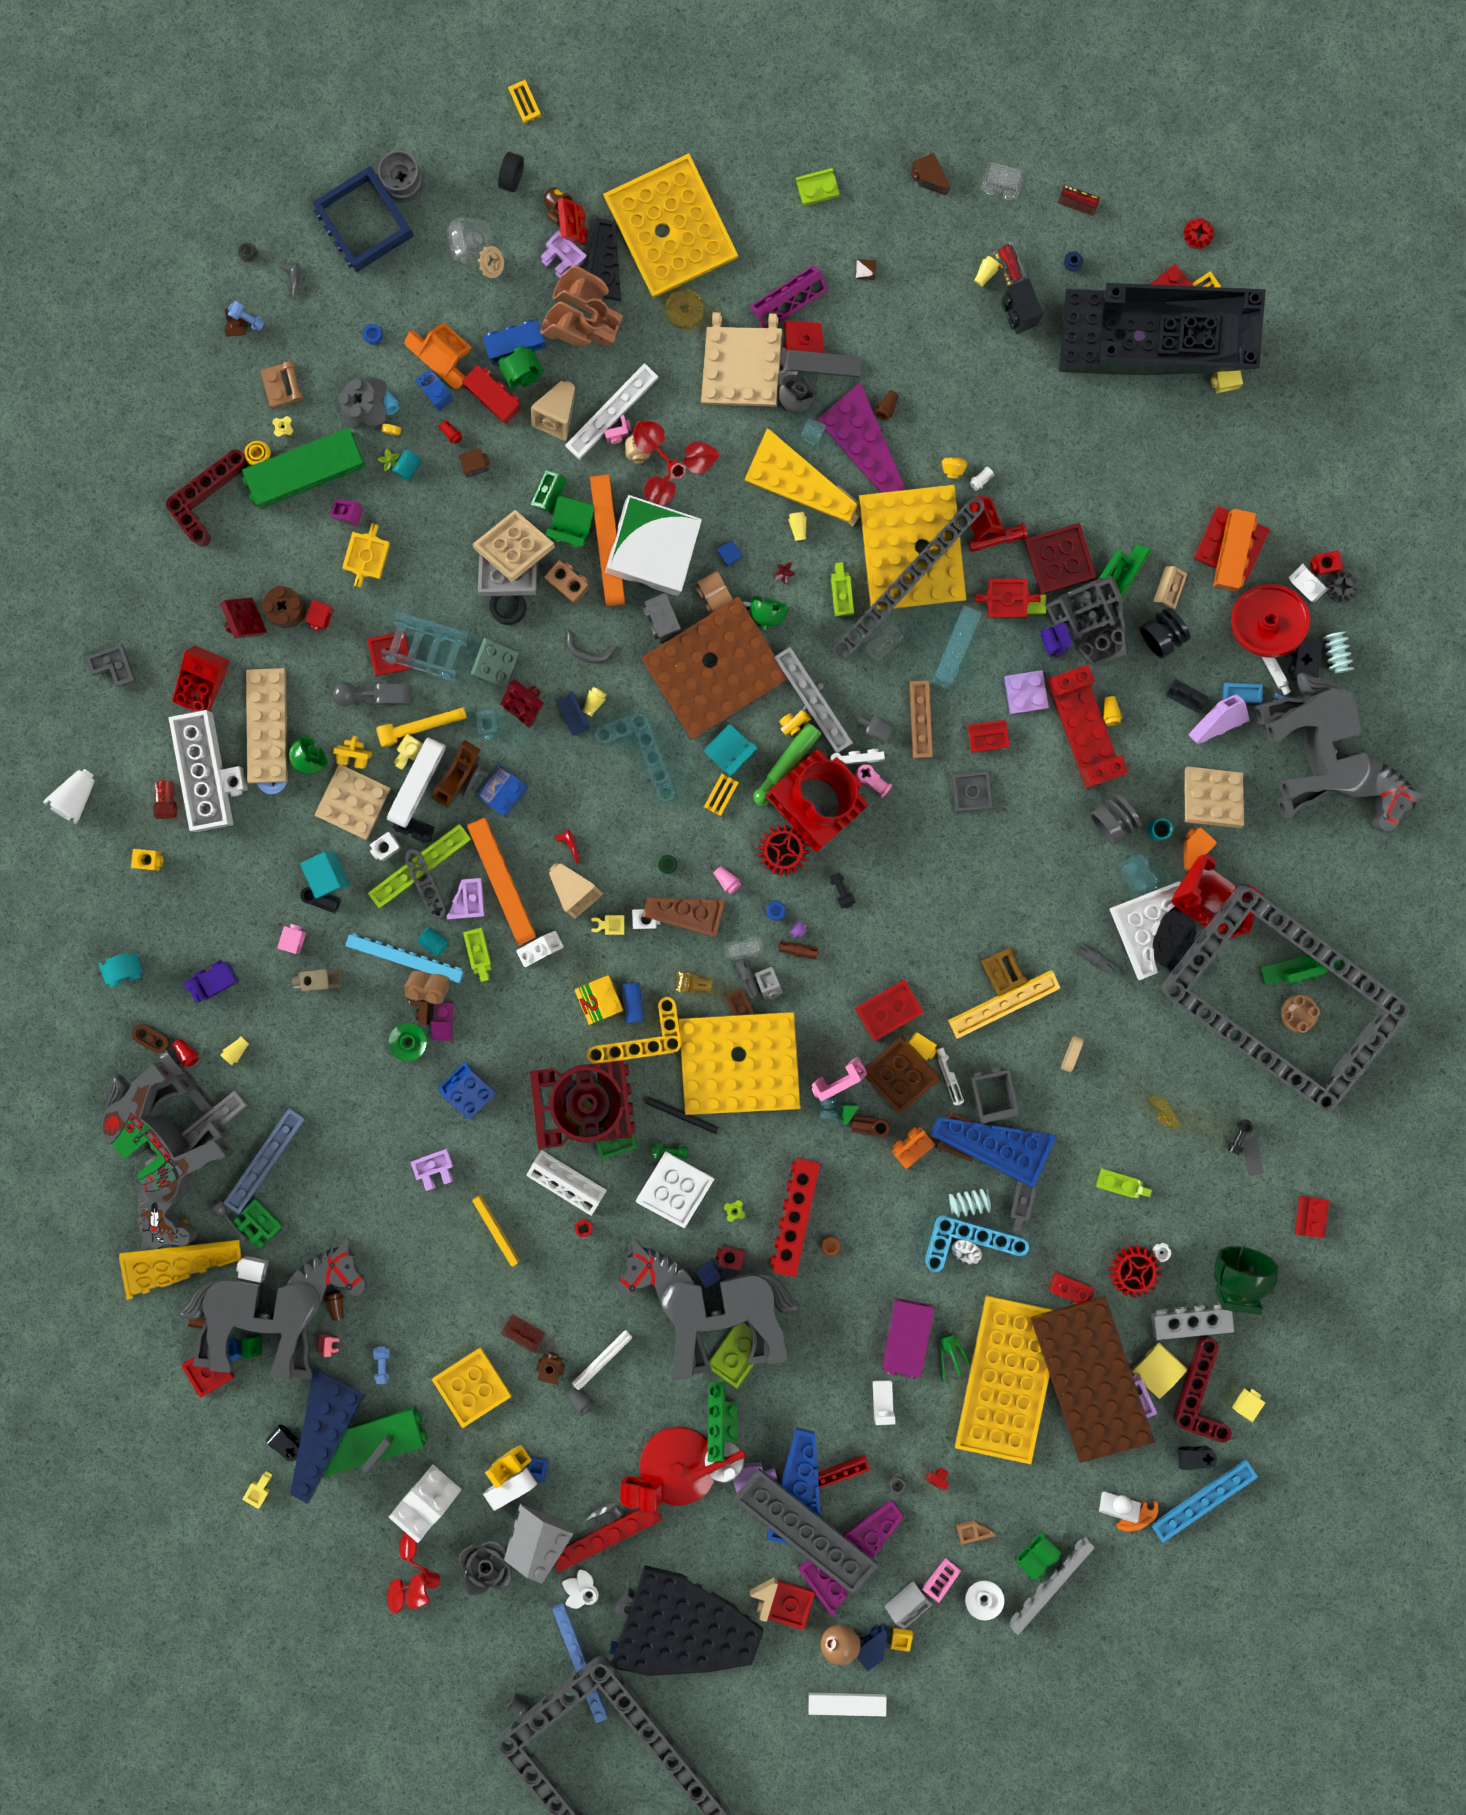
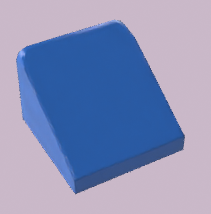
[717,541,743,567]
[527,1457,549,1483]

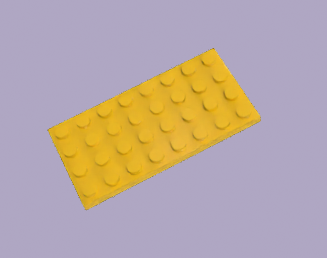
[955,1295,1054,1464]

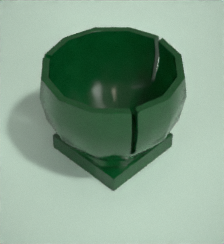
[1214,1246,1278,1315]

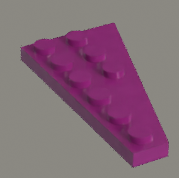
[817,383,906,493]
[798,1499,904,1616]

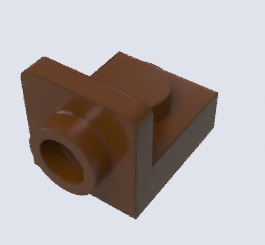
[224,308,248,337]
[409,1000,431,1025]

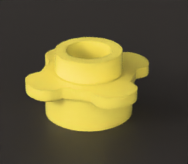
[273,416,293,437]

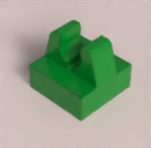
[239,1335,262,1359]

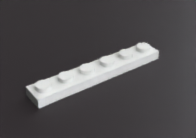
[565,363,658,460]

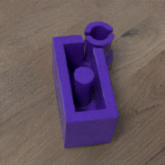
[1040,622,1073,658]
[183,960,240,1003]

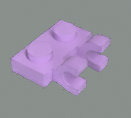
[541,230,587,278]
[410,1149,454,1191]

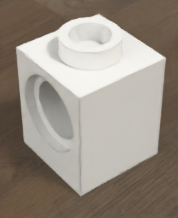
[220,766,247,796]
[370,832,403,861]
[632,909,660,929]
[236,1256,269,1282]

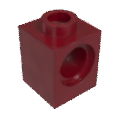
[715,1244,745,1271]

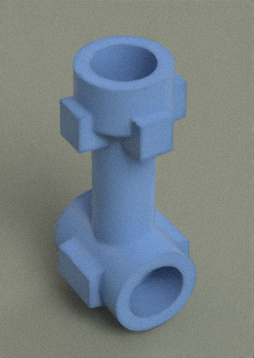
[228,301,264,331]
[373,1346,390,1384]

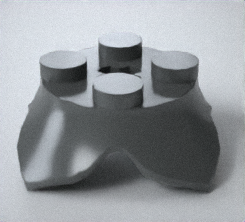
[338,378,387,428]
[459,1541,512,1596]

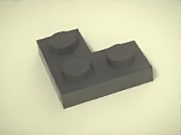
[85,644,136,687]

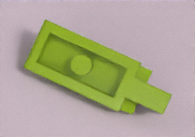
[831,562,854,617]
[463,928,492,982]
[1096,1168,1152,1198]

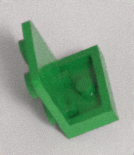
[546,496,594,548]

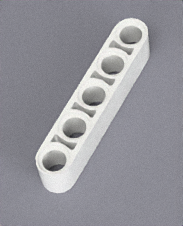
[387,737,446,828]

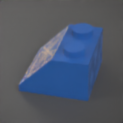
[476,764,529,818]

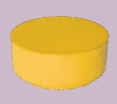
[381,424,402,436]

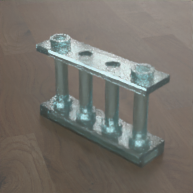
[930,605,982,691]
[381,611,470,681]

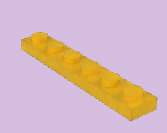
[948,970,1061,1039]

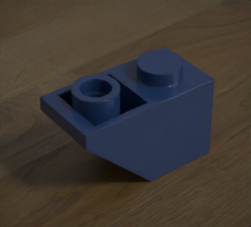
[857,1623,887,1672]

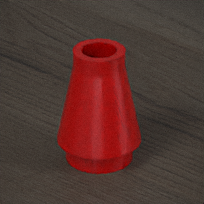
[172,1038,200,1068]

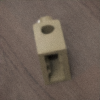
[292,968,342,991]

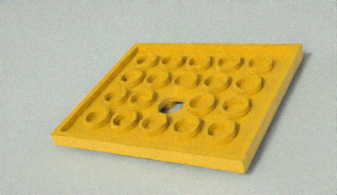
[603,154,738,298]
[859,485,966,610]
[679,1012,801,1115]

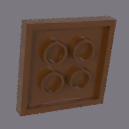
[864,1035,942,1114]

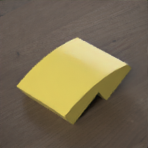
[1131,1342,1187,1399]

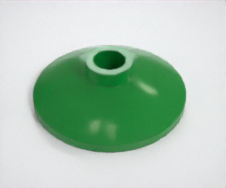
[388,1023,427,1061]

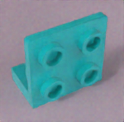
[704,724,757,777]

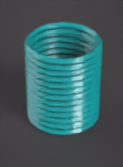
[392,449,422,481]
[1147,818,1173,841]
[417,927,449,957]

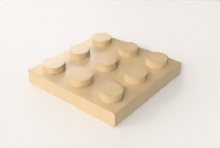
[473,510,555,582]
[315,764,392,840]
[1185,767,1244,828]

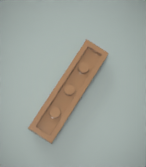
[909,681,932,758]

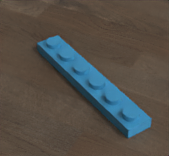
[1150,1459,1258,1543]

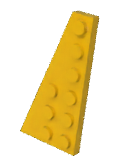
[745,428,857,524]
[119,1240,241,1300]

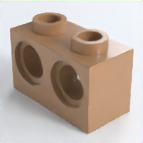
[544,560,589,605]

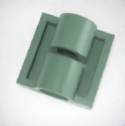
[471,638,519,688]

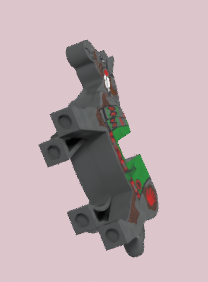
[101,1061,234,1251]

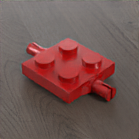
[975,579,1041,618]

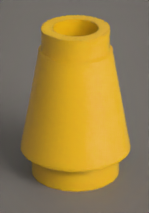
[1103,696,1122,726]

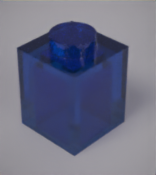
[696,1259,722,1289]

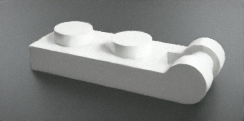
[830,749,885,765]

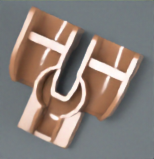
[540,265,623,347]

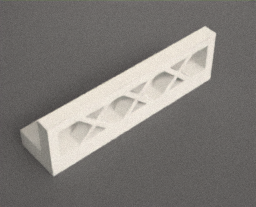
[526,1150,607,1216]

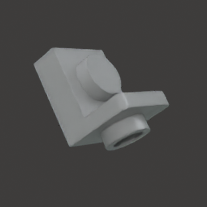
[755,967,783,1000]

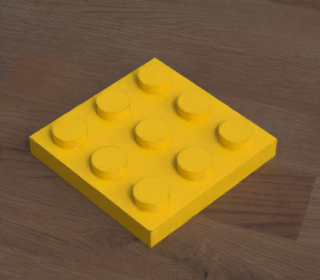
[431,1347,512,1428]

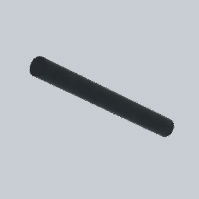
[646,1097,719,1134]

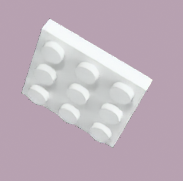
[636,1151,714,1228]

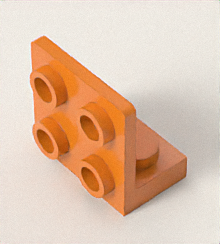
[891,1127,935,1169]

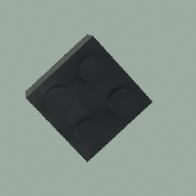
[1001,278,1043,334]

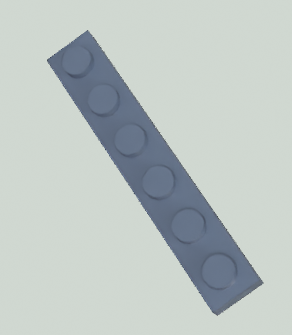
[223,1107,306,1214]

